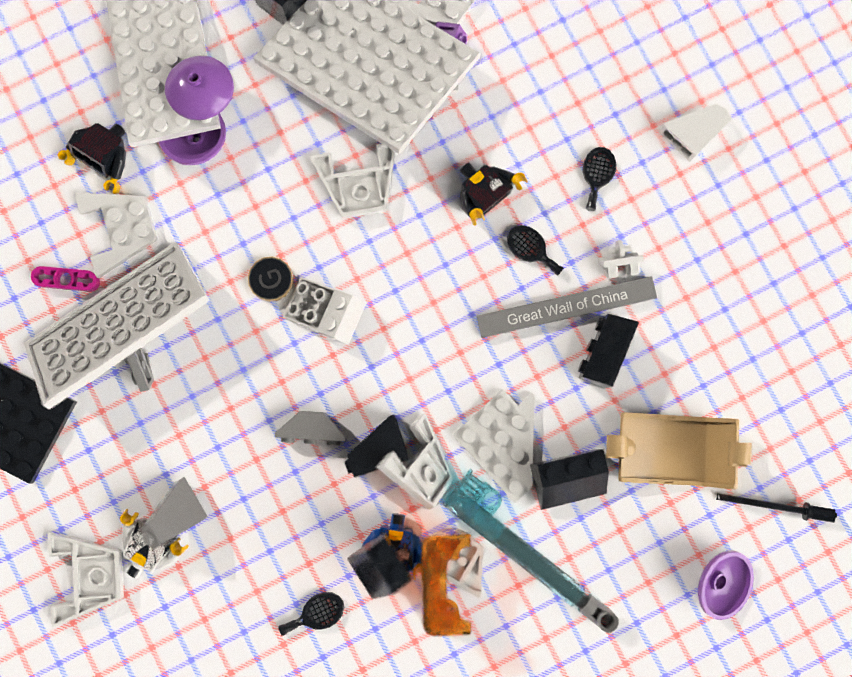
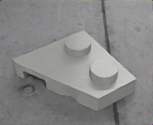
[124,348,154,392]

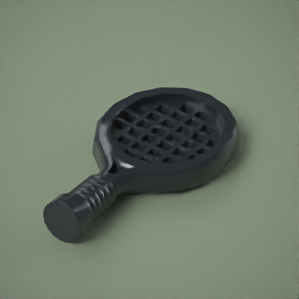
[582,147,616,211]
[507,225,564,276]
[278,592,345,636]

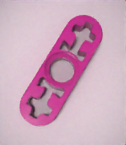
[31,266,100,292]

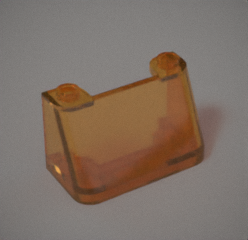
[421,527,472,637]

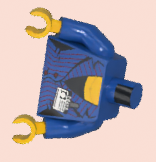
[362,513,427,581]

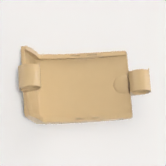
[606,412,752,490]

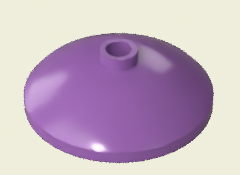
[165,56,234,120]
[159,113,226,165]
[698,550,754,620]

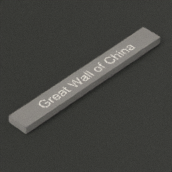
[476,276,658,338]

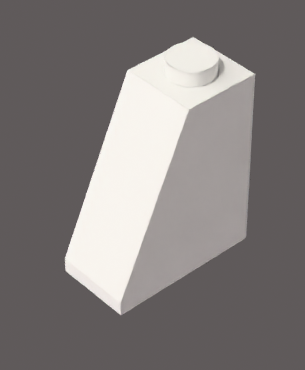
[658,103,733,162]

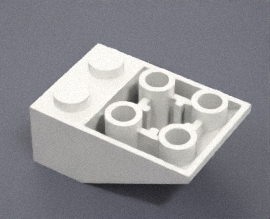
[283,277,366,345]

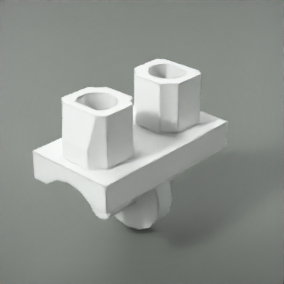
[598,240,644,279]

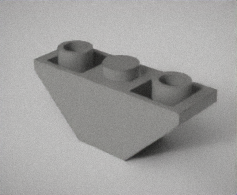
[275,411,347,446]

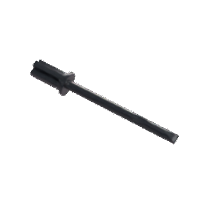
[716,493,837,523]

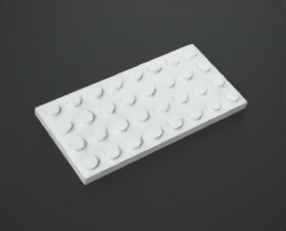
[106,0,221,147]
[24,242,210,409]

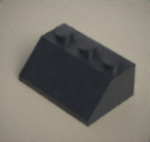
[577,314,639,389]
[530,449,609,510]

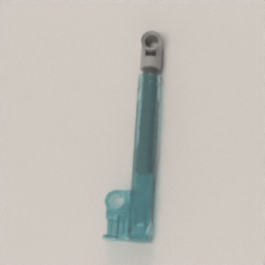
[442,468,619,633]

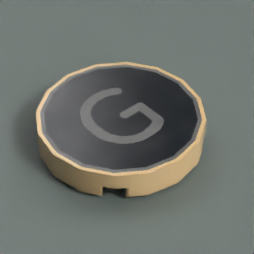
[248,256,294,302]

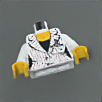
[120,508,189,579]

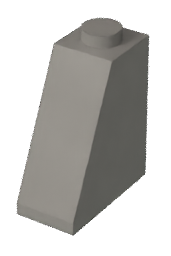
[140,476,208,550]

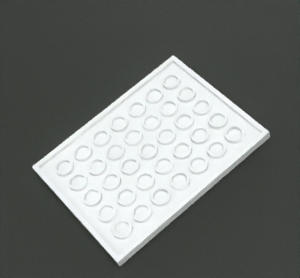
[253,0,480,155]

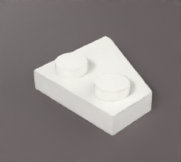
[440,534,484,599]

